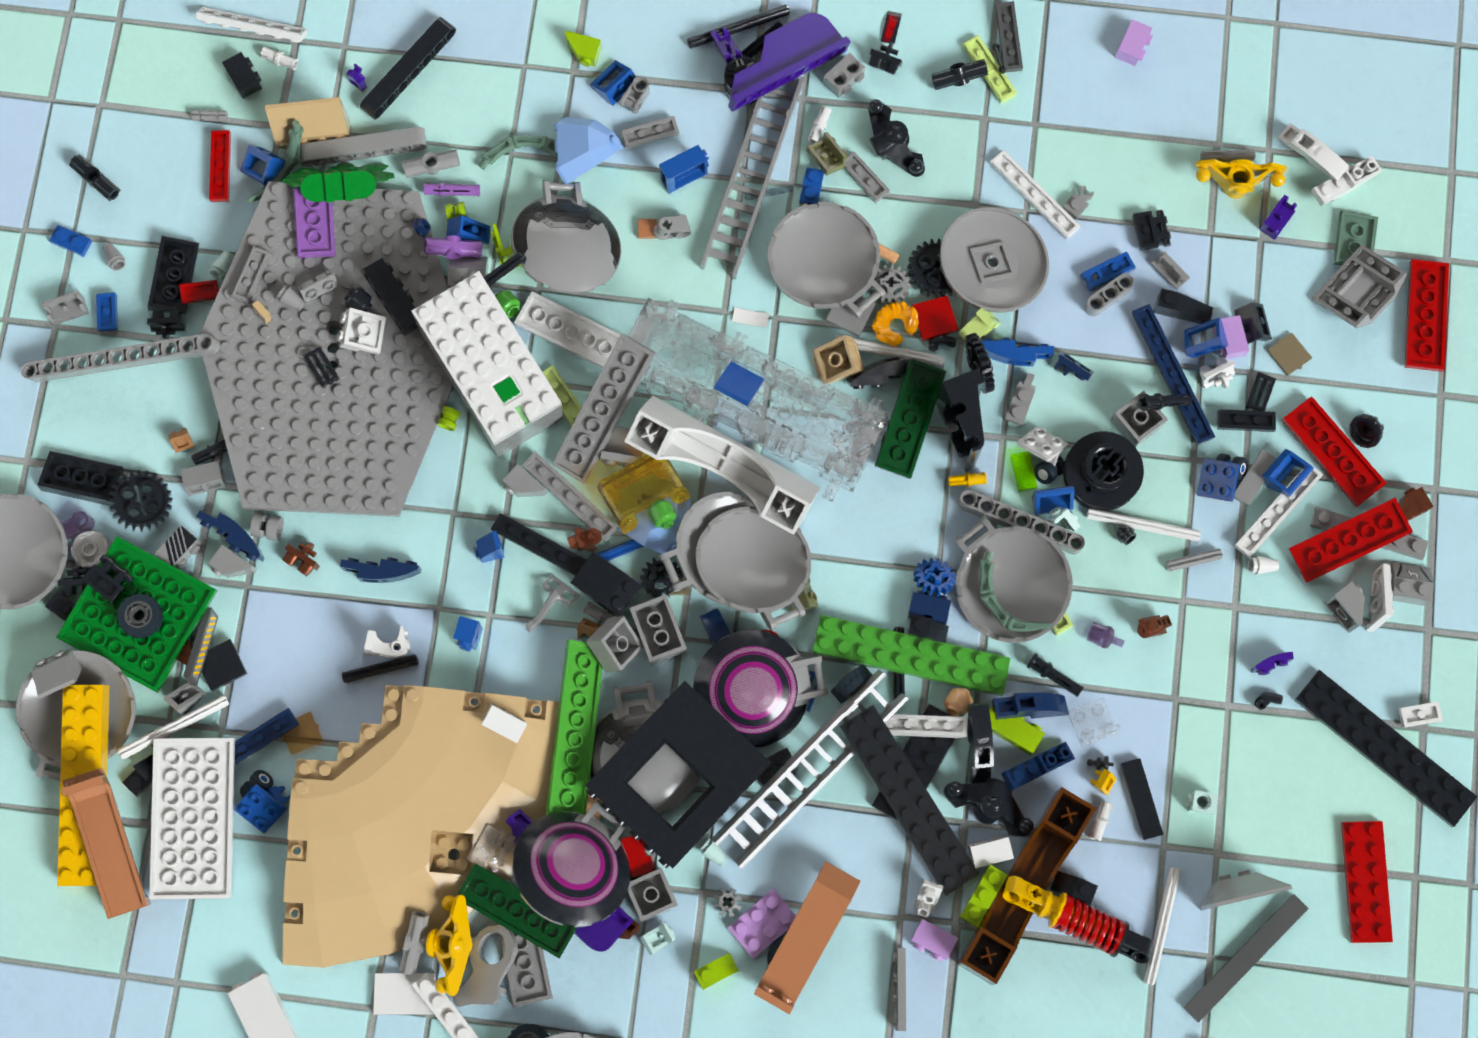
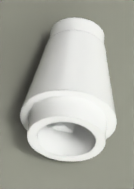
[1248,556,1279,575]

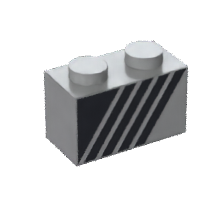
[154,525,202,570]

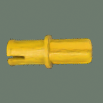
[948,472,987,487]

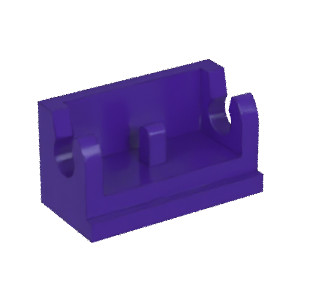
[711,27,744,65]
[1259,194,1297,240]

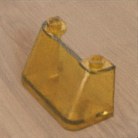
[597,455,691,535]

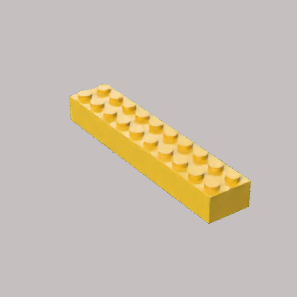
[57,685,110,886]

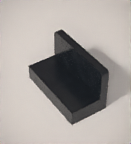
[1234,302,1272,344]

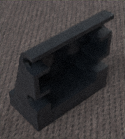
[936,368,984,472]

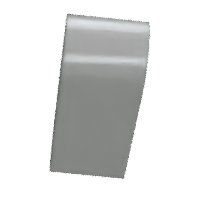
[1085,273,1134,316]

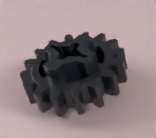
[640,558,683,598]

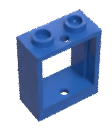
[659,145,709,194]

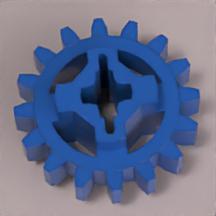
[913,558,956,597]

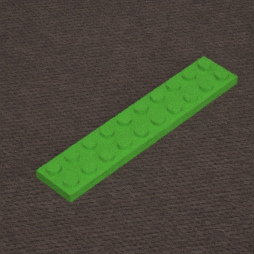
[812,615,1010,697]
[545,639,603,815]

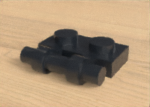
[1132,210,1171,251]
[82,554,134,604]

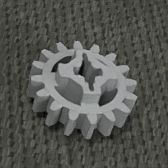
[871,264,911,305]

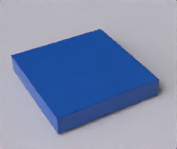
[714,361,764,407]

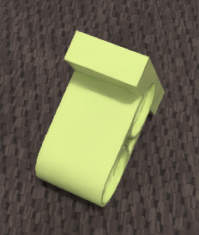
[958,308,1001,340]

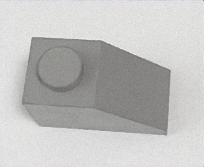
[502,464,547,497]
[208,545,257,578]

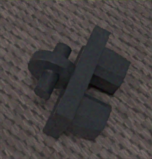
[869,42,903,75]
[147,310,186,340]
[58,564,88,596]

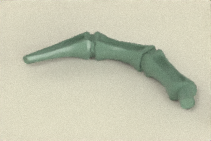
[246,120,304,203]
[478,134,558,170]
[979,551,1051,632]

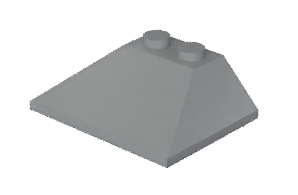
[1312,244,1407,329]
[1200,870,1292,911]

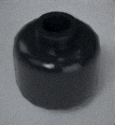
[343,287,373,312]

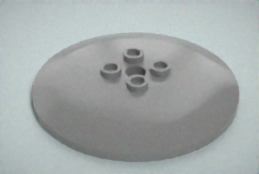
[940,207,1049,313]

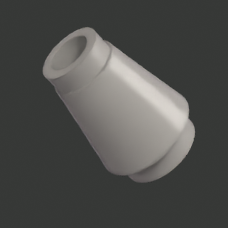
[102,243,126,271]
[276,286,306,312]

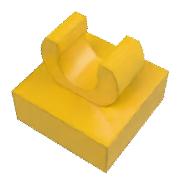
[1090,769,1117,796]

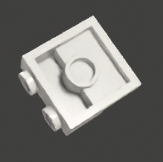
[337,308,386,355]

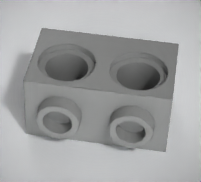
[823,52,865,98]

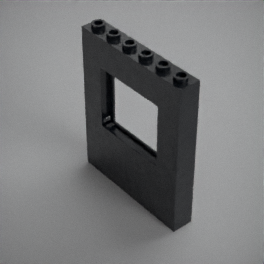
[585,681,771,869]

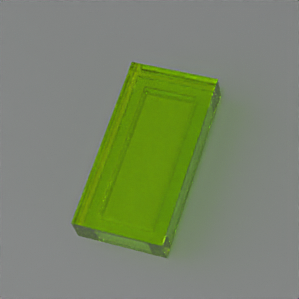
[1010,451,1037,492]

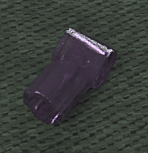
[61,511,95,540]

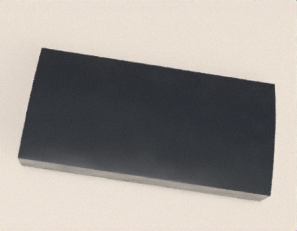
[148,236,199,314]
[37,451,124,506]

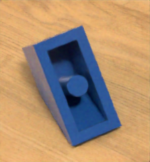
[446,215,491,244]
[474,531,505,563]

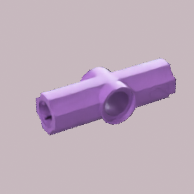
[424,235,482,260]

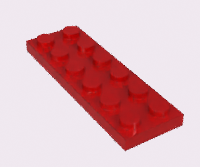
[1404,259,1449,372]
[1281,396,1387,508]
[1288,497,1413,583]
[1341,821,1393,943]

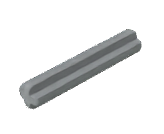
[1200,150,1256,161]
[1166,549,1223,571]

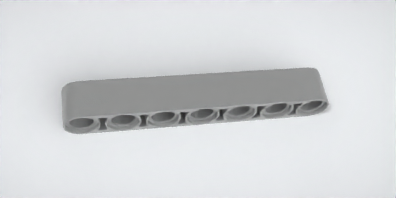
[300,127,427,167]
[958,490,1085,555]

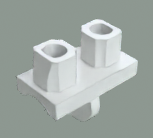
[1200,357,1235,389]
[914,879,943,918]

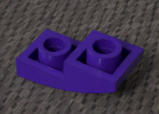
[1251,652,1294,675]

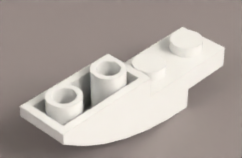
[1278,123,1349,181]
[1310,156,1383,206]

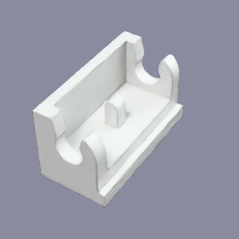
[481,703,527,743]
[967,835,1014,868]

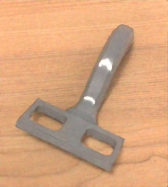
[525,575,580,632]

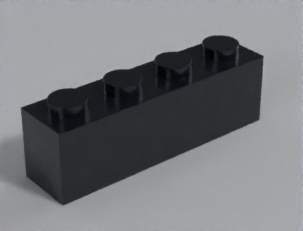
[363,258,418,336]

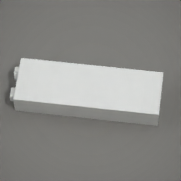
[227,972,300,1038]

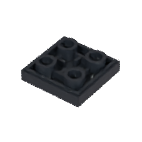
[202,639,248,692]

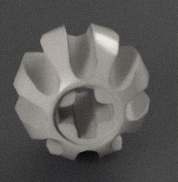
[713,887,742,918]

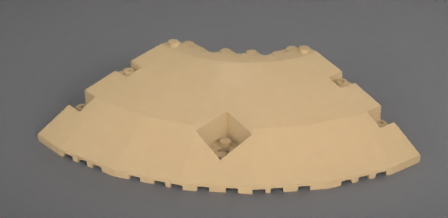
[283,685,559,968]

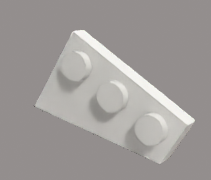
[1366,563,1394,632]

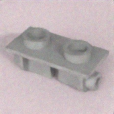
[1151,251,1190,290]
[297,271,339,303]

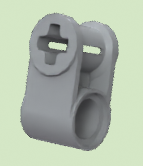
[619,76,650,114]
[653,214,691,240]

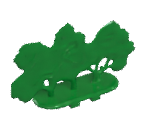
[282,162,395,203]

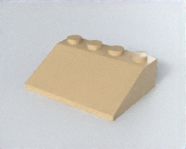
[265,97,351,150]

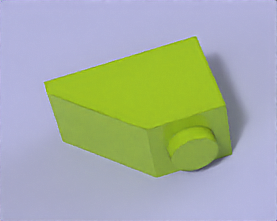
[565,31,602,67]
[694,953,739,990]

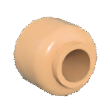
[944,688,973,717]

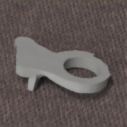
[453,924,518,1007]

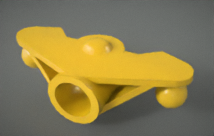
[1195,159,1286,199]
[426,895,473,996]

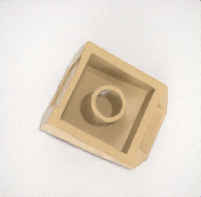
[813,335,864,385]

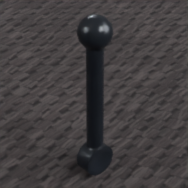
[992,43,1006,74]

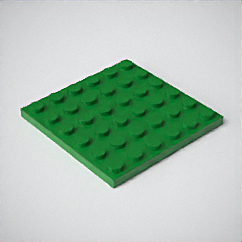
[56,536,218,693]

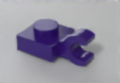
[346,63,367,92]

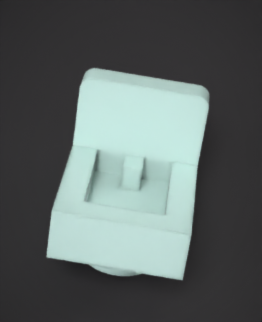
[1046,507,1080,531]
[640,922,675,955]

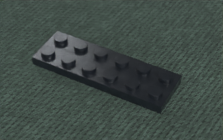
[872,704,955,821]

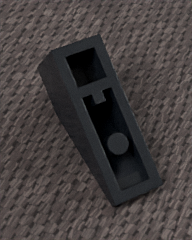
[1154,289,1213,324]

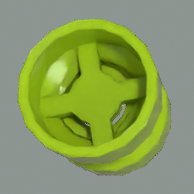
[445,202,467,221]
[437,406,461,431]

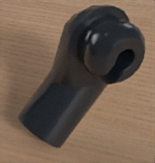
[928,335,957,352]
[1255,692,1283,710]

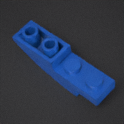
[981,338,1054,367]

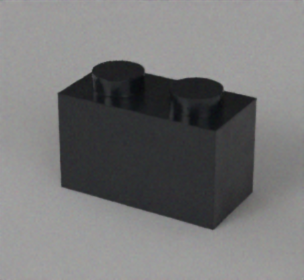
[222,52,262,99]

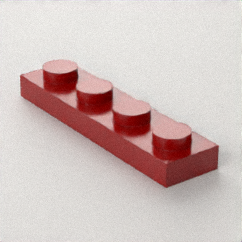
[209,130,231,202]

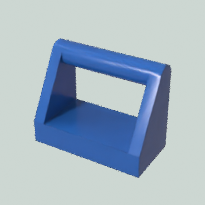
[590,60,636,106]
[241,145,285,186]
[1184,317,1228,358]
[1262,449,1314,497]
[1031,486,1075,516]

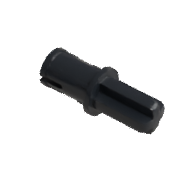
[191,439,228,465]

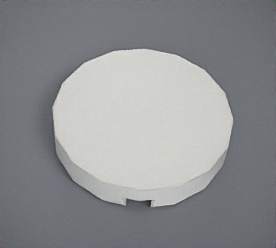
[70,530,110,569]

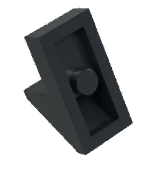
[122,755,153,797]

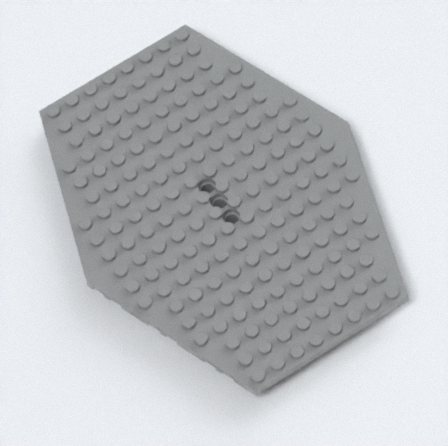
[200,181,453,517]

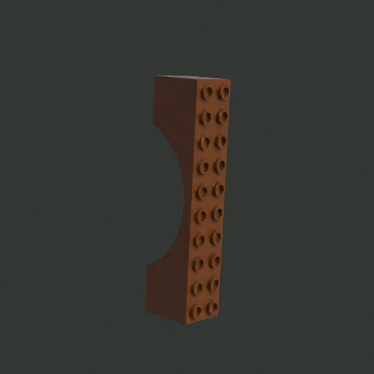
[957,787,1097,985]

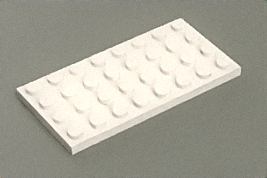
[149,738,235,899]

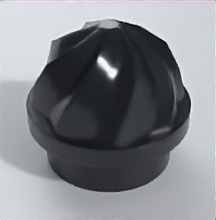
[1116,525,1137,545]

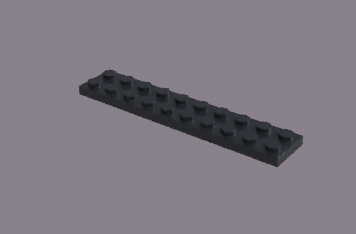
[1294,670,1478,827]
[839,705,979,896]

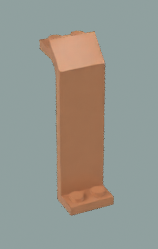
[61,768,151,919]
[754,861,861,1015]

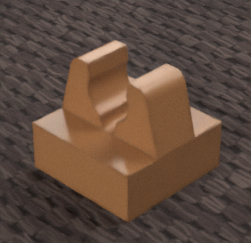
[168,428,194,453]
[576,618,601,639]

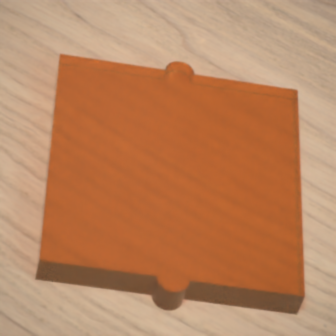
[283,712,323,755]

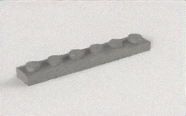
[522,452,618,542]
[1310,507,1429,561]

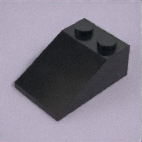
[570,552,642,617]

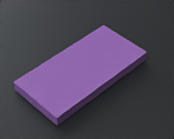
[293,187,336,258]

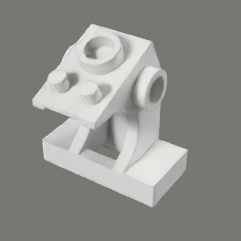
[363,625,410,659]

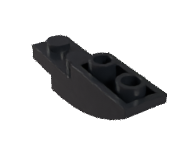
[847,356,908,389]
[968,703,994,783]

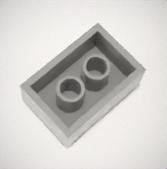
[630,595,687,666]

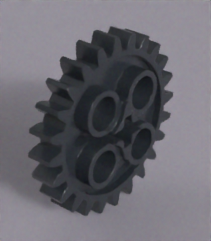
[907,238,953,299]
[964,333,995,394]
[108,470,173,532]

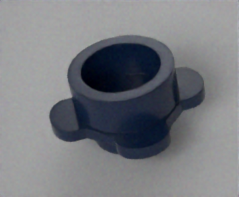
[412,218,431,238]

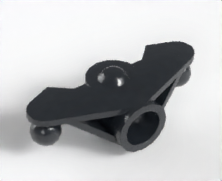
[868,99,925,177]
[943,778,1034,837]

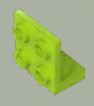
[490,223,522,267]

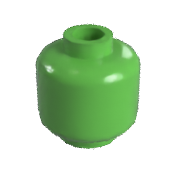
[495,290,520,318]
[648,499,677,529]

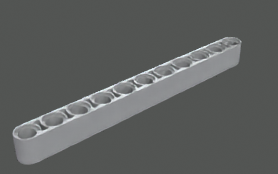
[21,334,221,382]

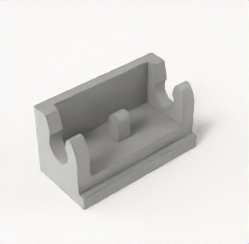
[42,291,89,326]
[181,461,226,496]

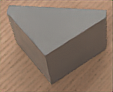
[164,682,205,715]

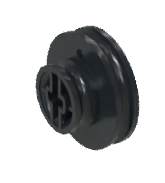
[1063,431,1144,511]

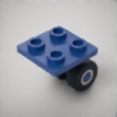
[1197,454,1248,502]
[234,770,287,833]

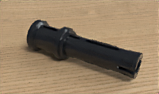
[1138,393,1192,411]
[1026,653,1084,697]

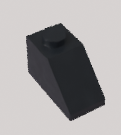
[908,615,949,643]
[1050,871,1098,905]

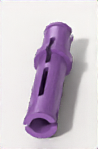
[423,182,480,197]

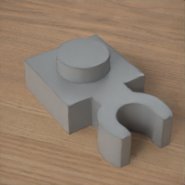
[1063,186,1094,220]

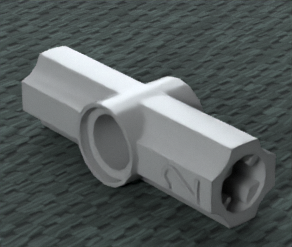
[402,149,460,178]
[399,911,429,975]

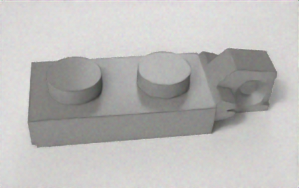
[1005,373,1036,426]

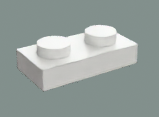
[1398,702,1443,728]

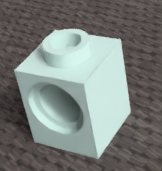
[1186,790,1219,816]

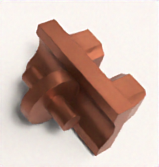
[567,528,602,552]
[283,542,320,577]
[1137,615,1172,638]

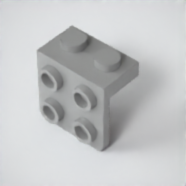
[600,426,642,470]

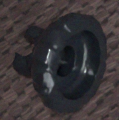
[1349,414,1384,449]

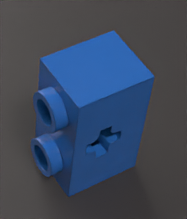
[453,616,483,652]

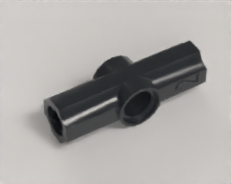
[931,59,988,90]
[69,154,121,201]

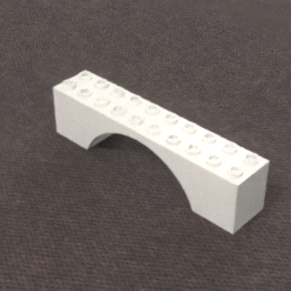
[624,396,821,535]

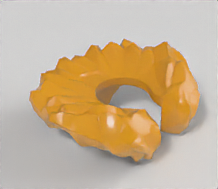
[872,301,919,347]

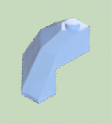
[554,117,623,185]
[618,486,691,558]

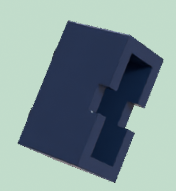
[907,591,951,625]

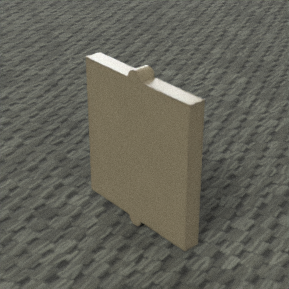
[1267,333,1312,376]

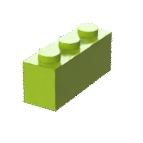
[989,706,1045,756]
[958,864,1008,928]

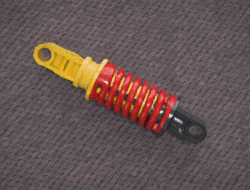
[1003,876,1153,964]

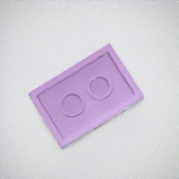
[728,889,796,959]

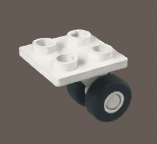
[1017,427,1068,485]

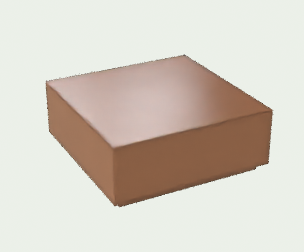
[638,219,657,239]

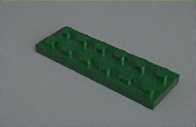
[874,358,947,479]
[456,863,577,959]

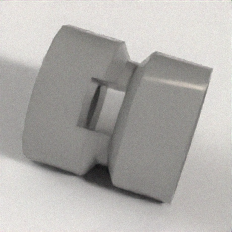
[250,512,284,541]

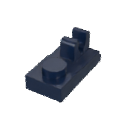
[1054,352,1094,381]

